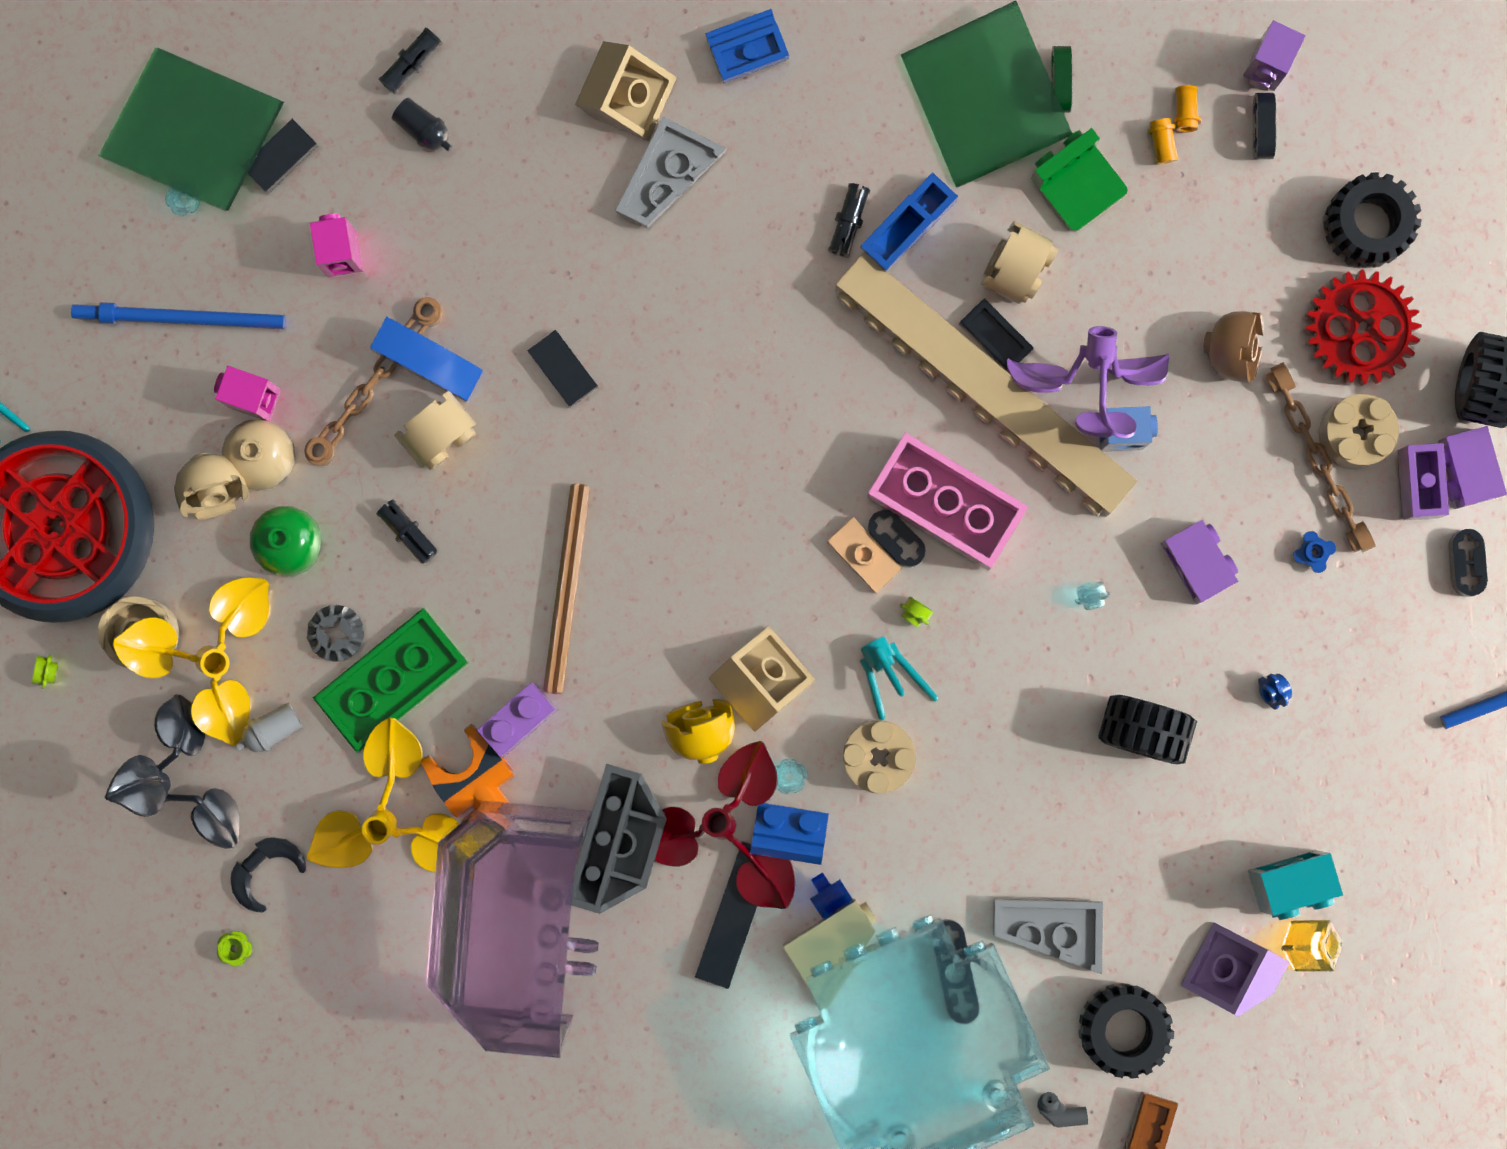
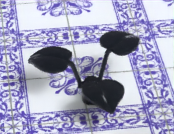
[105,694,240,849]

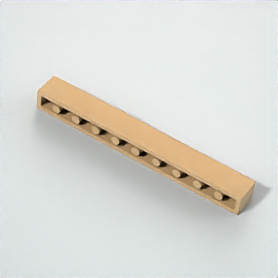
[835,252,1138,517]

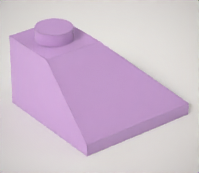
[1181,922,1290,1017]

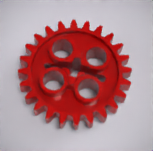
[1303,270,1422,386]

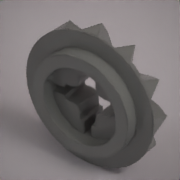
[306,605,364,662]

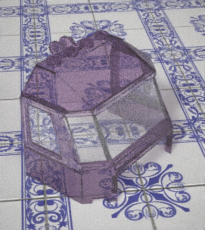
[426,801,599,1058]

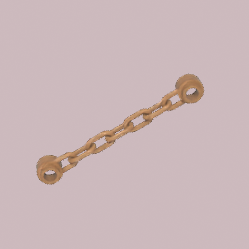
[304,297,443,466]
[1266,362,1376,553]

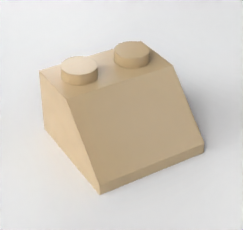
[575,41,677,141]
[708,626,816,732]

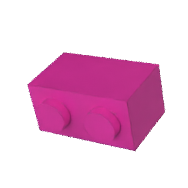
[310,214,363,277]
[214,365,281,421]

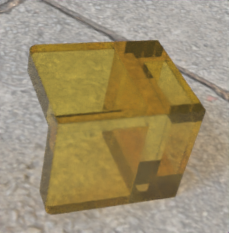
[1281,920,1343,971]

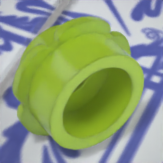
[900,596,933,628]
[32,654,58,689]
[217,931,252,967]

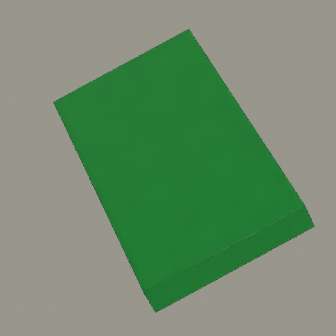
[312,608,469,753]

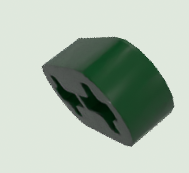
[1051,46,1072,113]

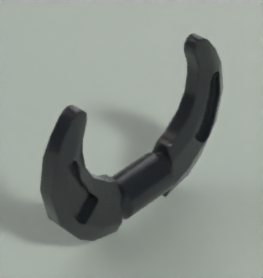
[230,837,306,912]

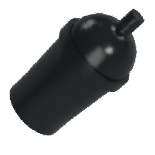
[392,98,453,152]

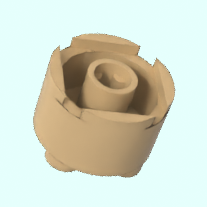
[980,221,1058,304]
[394,391,477,470]
[1319,394,1399,470]
[98,596,179,668]
[843,720,916,794]

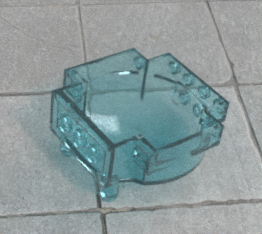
[790,915,1050,1149]

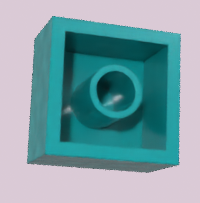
[1248,850,1343,920]

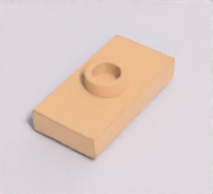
[827,517,902,593]

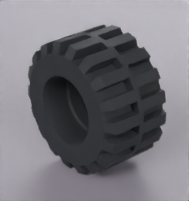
[1324,172,1422,268]
[1455,332,1507,428]
[1098,694,1197,765]
[1078,983,1174,1079]

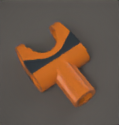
[421,724,521,837]

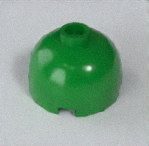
[250,506,322,577]

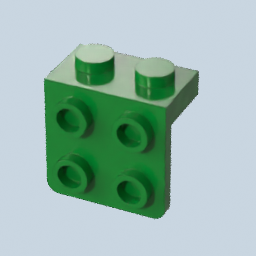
[1031,128,1128,232]

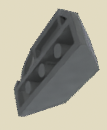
[565,764,667,914]

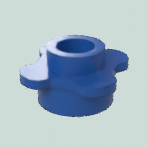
[1293,531,1336,573]
[1258,673,1292,710]

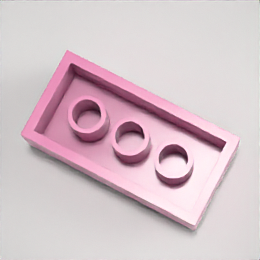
[867,432,1028,571]

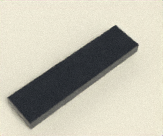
[695,841,757,989]

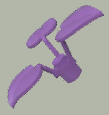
[1007,326,1169,438]

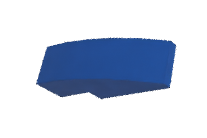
[860,172,958,271]
[370,316,483,401]

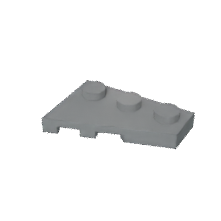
[615,117,726,229]
[993,899,1103,974]

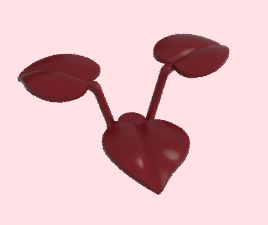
[655,741,796,909]

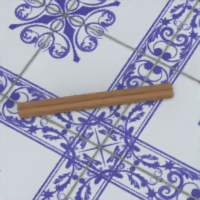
[543,483,590,694]

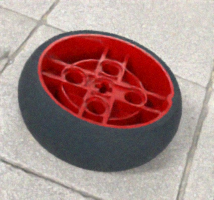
[0,430,154,623]

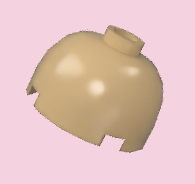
[222,419,295,491]
[174,453,249,520]

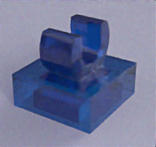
[810,872,853,919]

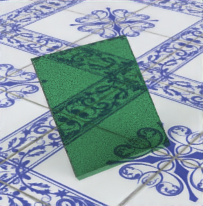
[901,0,1073,188]
[98,48,284,211]

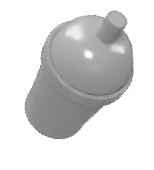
[236,703,303,752]

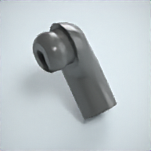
[1037,1092,1088,1128]

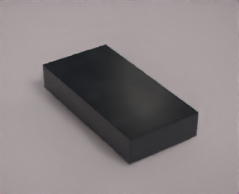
[242,118,318,194]
[959,298,1034,372]
[527,330,599,408]

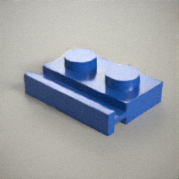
[705,9,789,84]
[750,803,829,865]

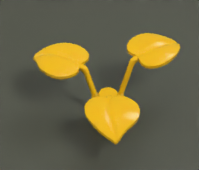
[113,577,269,746]
[307,718,472,873]

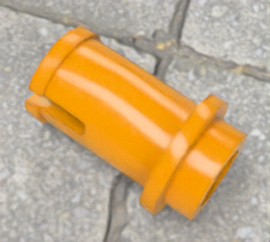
[1173,85,1201,133]
[1147,118,1179,165]

